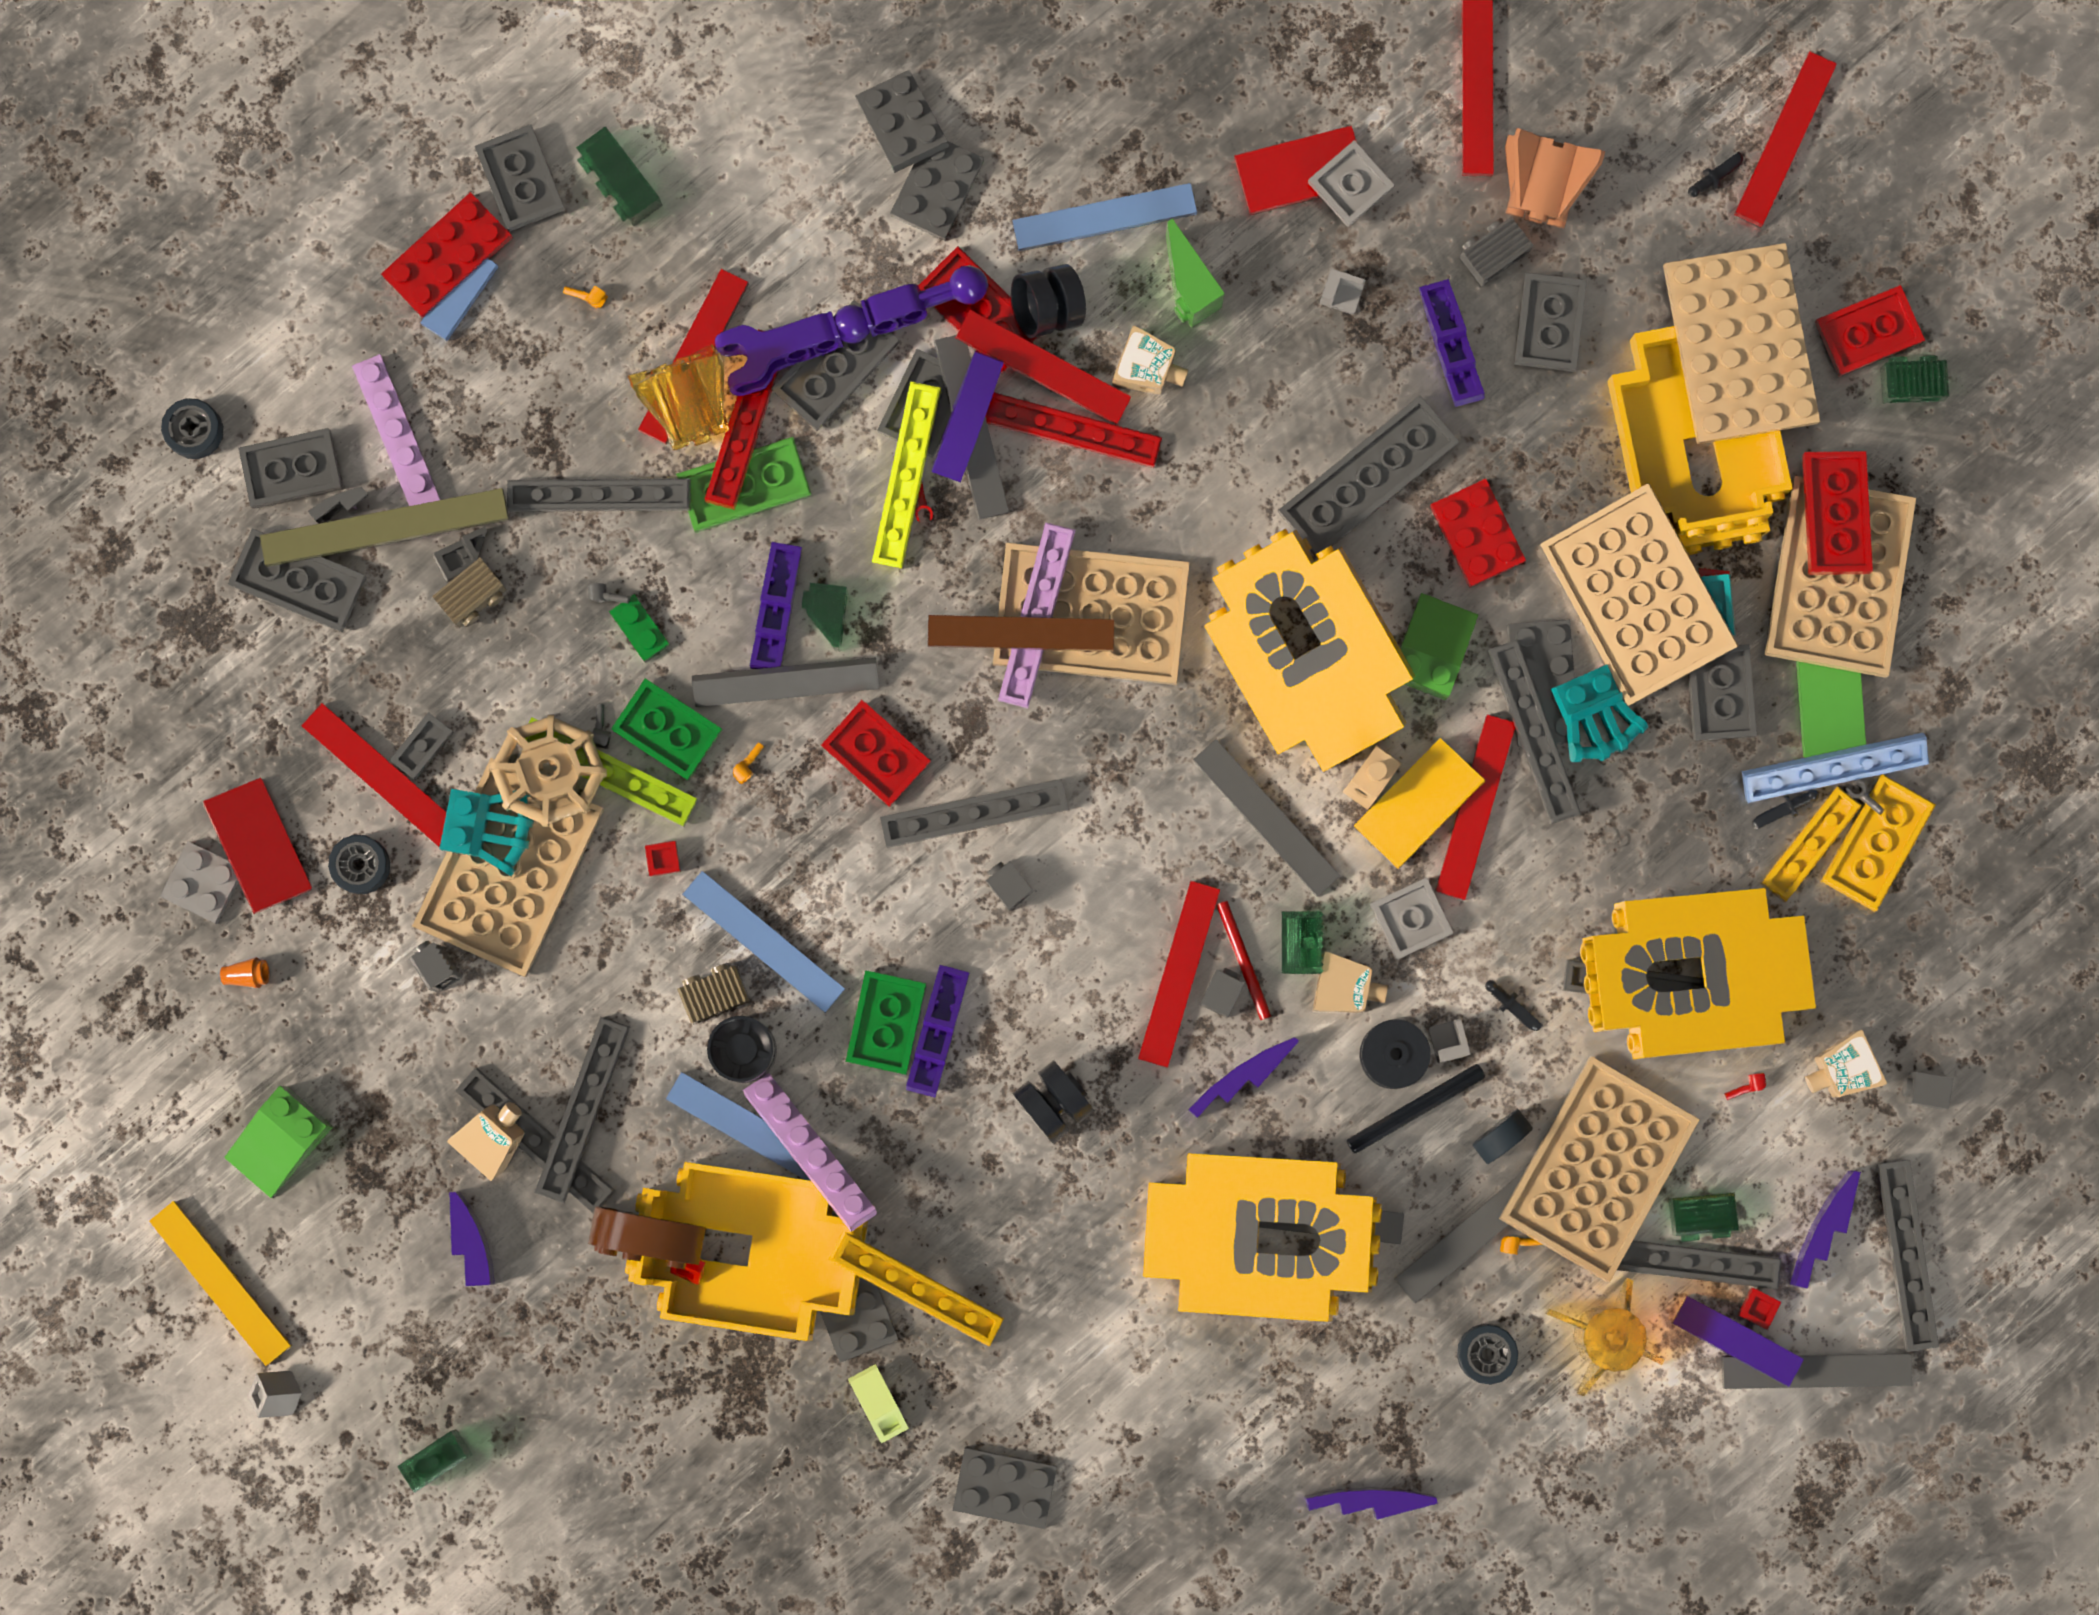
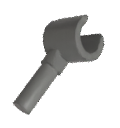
[588,583,630,604]
[592,704,611,749]
[1846,780,1885,815]

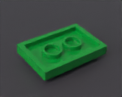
[611,678,723,781]
[845,970,927,1075]

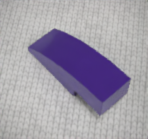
[449,1192,495,1286]

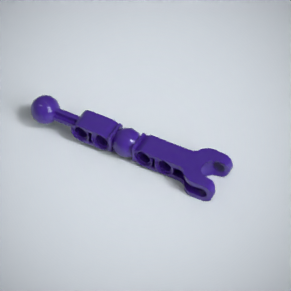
[715,265,988,396]

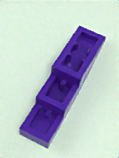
[1419,279,1485,407]
[931,351,1004,483]
[750,542,802,669]
[906,965,970,1098]
[1188,1037,1299,1118]
[1790,1171,1861,1289]
[1672,1296,1804,1387]
[1304,1487,1438,1520]

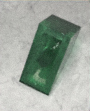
[802,583,848,652]

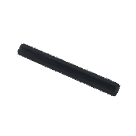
[1347,1064,1485,1153]

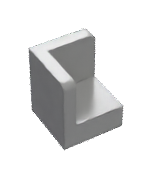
[1319,268,1366,314]
[1429,1019,1471,1063]
[248,1371,302,1418]

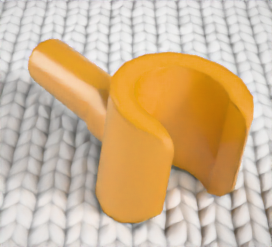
[563,286,608,308]
[733,742,764,784]
[1500,1236,1543,1255]

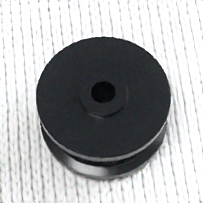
[1359,1019,1431,1089]

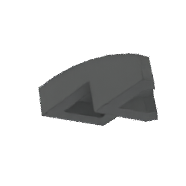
[308,487,368,524]
[433,526,487,583]

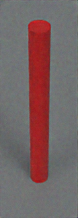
[1216,901,1272,1021]

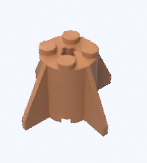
[1505,128,1605,229]

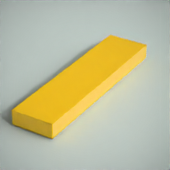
[1760,786,1862,903]

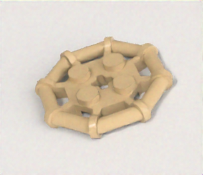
[489,714,607,827]

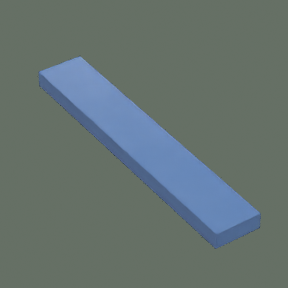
[1012,183,1197,252]
[1742,733,1929,803]
[682,871,845,1013]
[666,1072,843,1181]

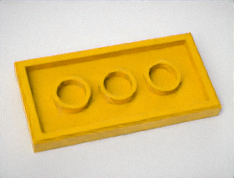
[1354,738,1485,870]
[1821,774,1936,912]

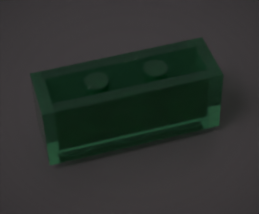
[576,126,663,227]

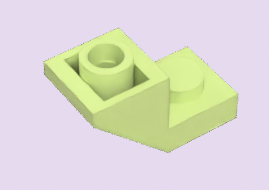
[848,1364,909,1443]

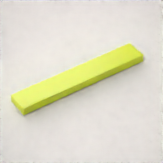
[872,381,941,569]

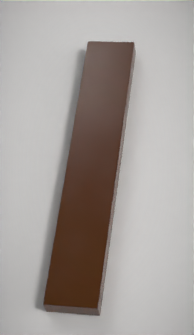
[928,615,1114,652]

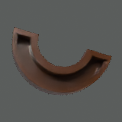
[588,1206,706,1269]

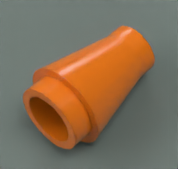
[220,957,270,988]

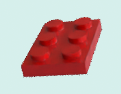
[1815,285,1925,377]
[1430,478,1526,588]
[821,700,931,808]

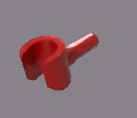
[915,482,933,522]
[1724,1073,1766,1101]

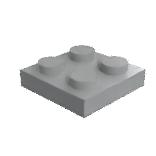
[1308,140,1395,227]
[160,841,239,924]
[1370,877,1453,960]

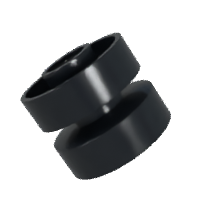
[1011,264,1086,338]
[707,1016,777,1083]
[1012,1060,1095,1145]

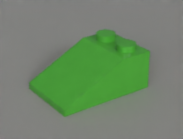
[1166,218,1225,327]
[1400,593,1479,700]
[224,1086,333,1198]

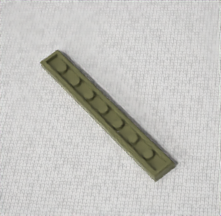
[260,488,509,567]

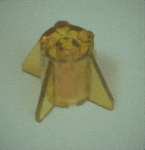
[628,344,730,451]
[1545,1278,1664,1396]

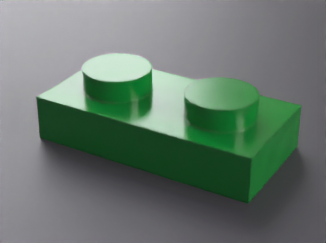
[609,594,670,663]

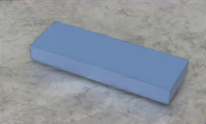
[420,258,498,341]

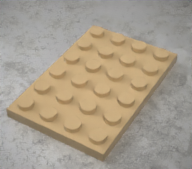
[1663,243,1820,444]
[1765,476,1916,678]
[1540,483,1739,706]
[993,543,1189,685]
[412,758,604,977]
[1499,1056,1700,1282]

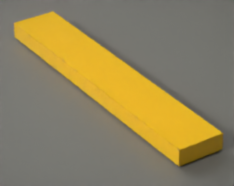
[149,1201,293,1366]
[829,1232,1004,1346]

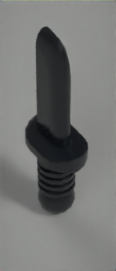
[1688,152,1743,197]
[1753,790,1819,830]
[1485,980,1543,1031]

